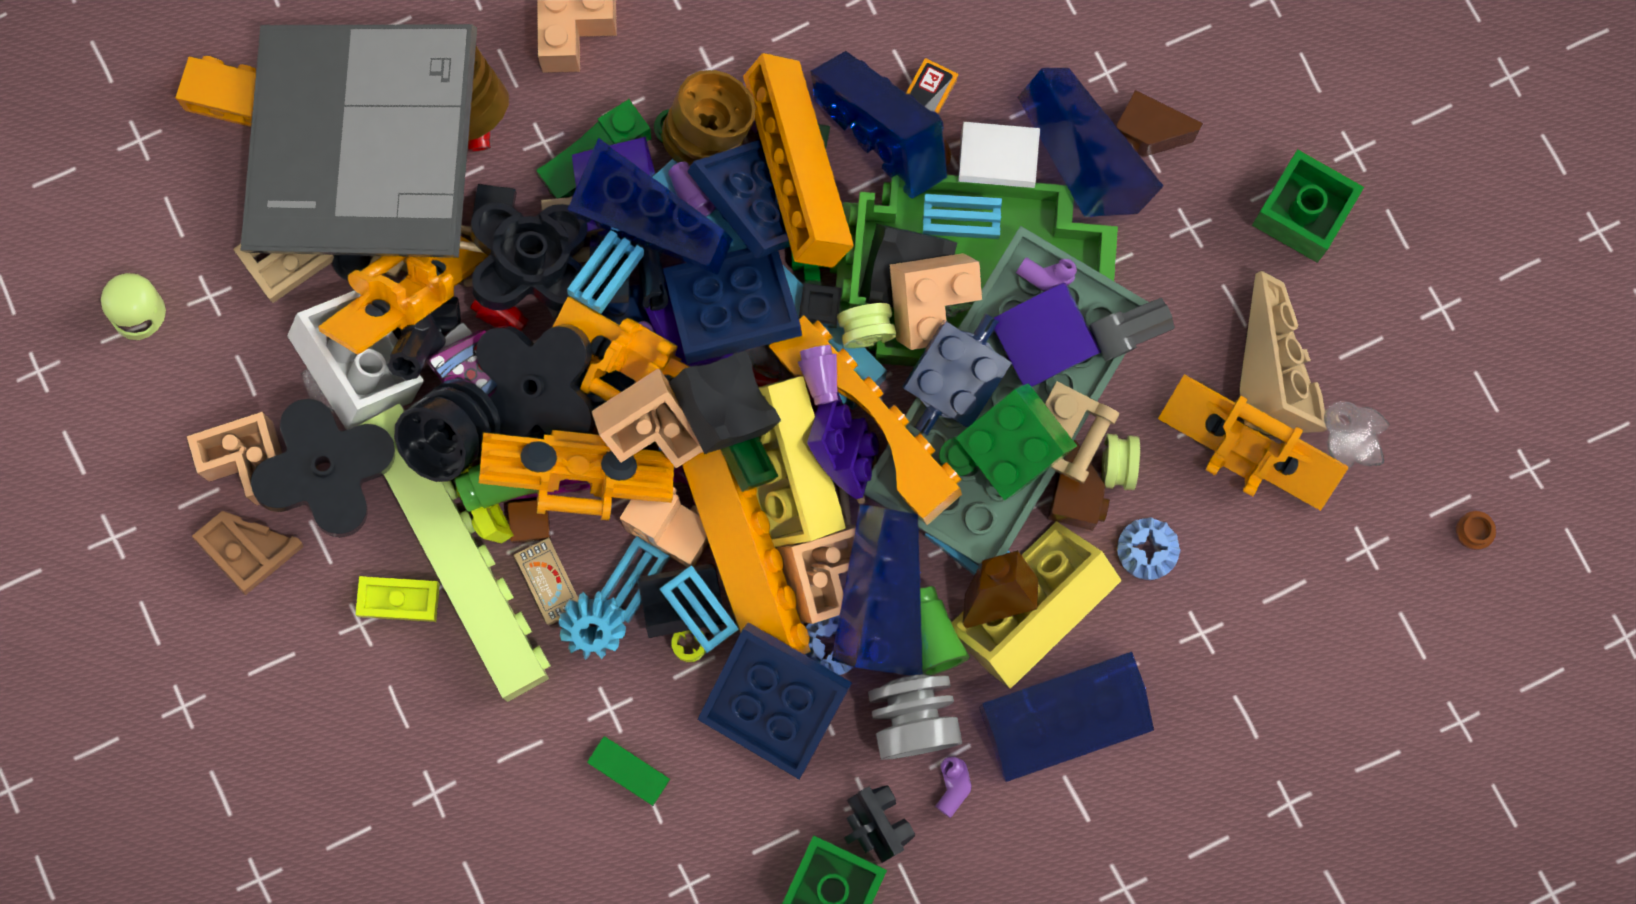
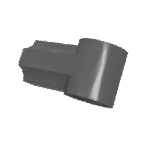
[1089,297,1175,361]

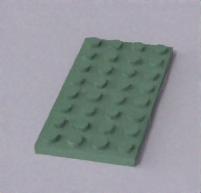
[864,226,1148,565]

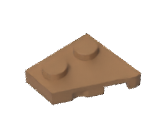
[192,511,303,595]

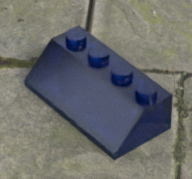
[979,652,1154,783]

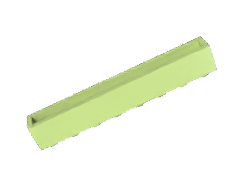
[358,403,550,702]

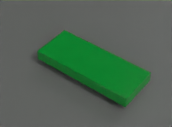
[587,736,671,806]

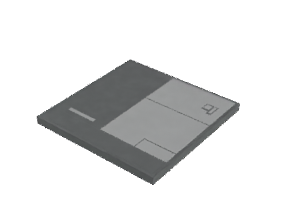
[240,24,477,258]

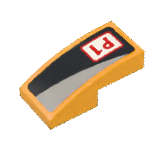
[889,58,959,144]

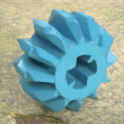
[559,591,626,660]

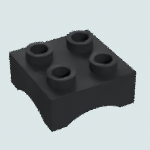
[859,223,957,308]
[669,351,781,454]

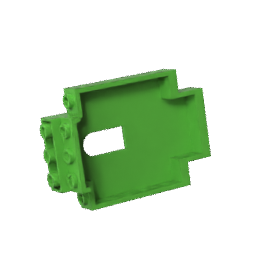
[830,170,1118,367]

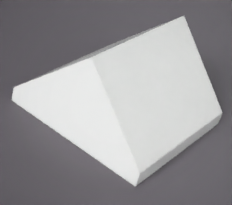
[959,122,1040,188]

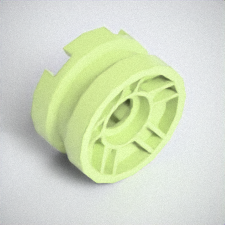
[837,303,896,349]
[1101,434,1140,490]

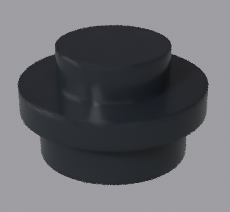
[333,255,372,281]

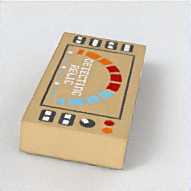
[514,538,578,626]

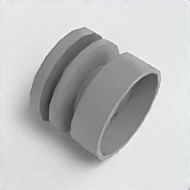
[868,674,962,760]

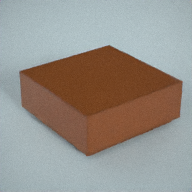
[508,500,551,543]

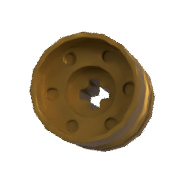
[468,46,509,141]
[661,70,756,166]

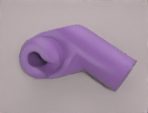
[1016,257,1077,291]
[935,756,972,818]

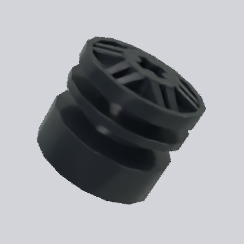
[394,379,501,482]

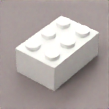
[287,291,423,430]

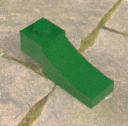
[536,99,651,199]

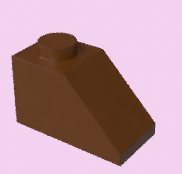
[1110,90,1203,157]
[1047,440,1110,531]
[963,550,1039,628]

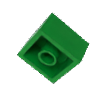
[1252,149,1364,263]
[956,383,1077,501]
[782,835,887,904]

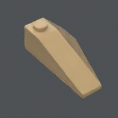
[1239,271,1328,435]

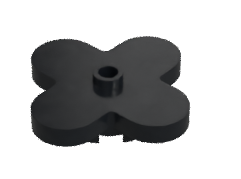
[470,203,589,311]
[476,324,596,437]
[251,399,395,538]

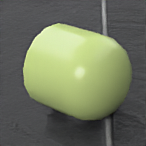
[101,273,166,340]

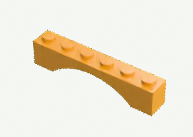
[769,316,962,525]

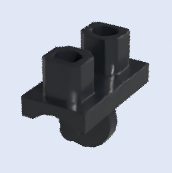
[844,785,915,863]

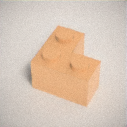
[537,0,617,73]
[890,253,982,350]
[592,368,703,468]
[187,412,282,505]
[620,487,709,568]
[777,525,874,624]

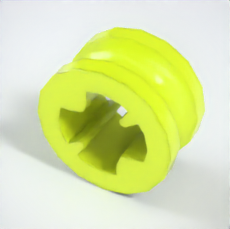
[671,630,706,662]

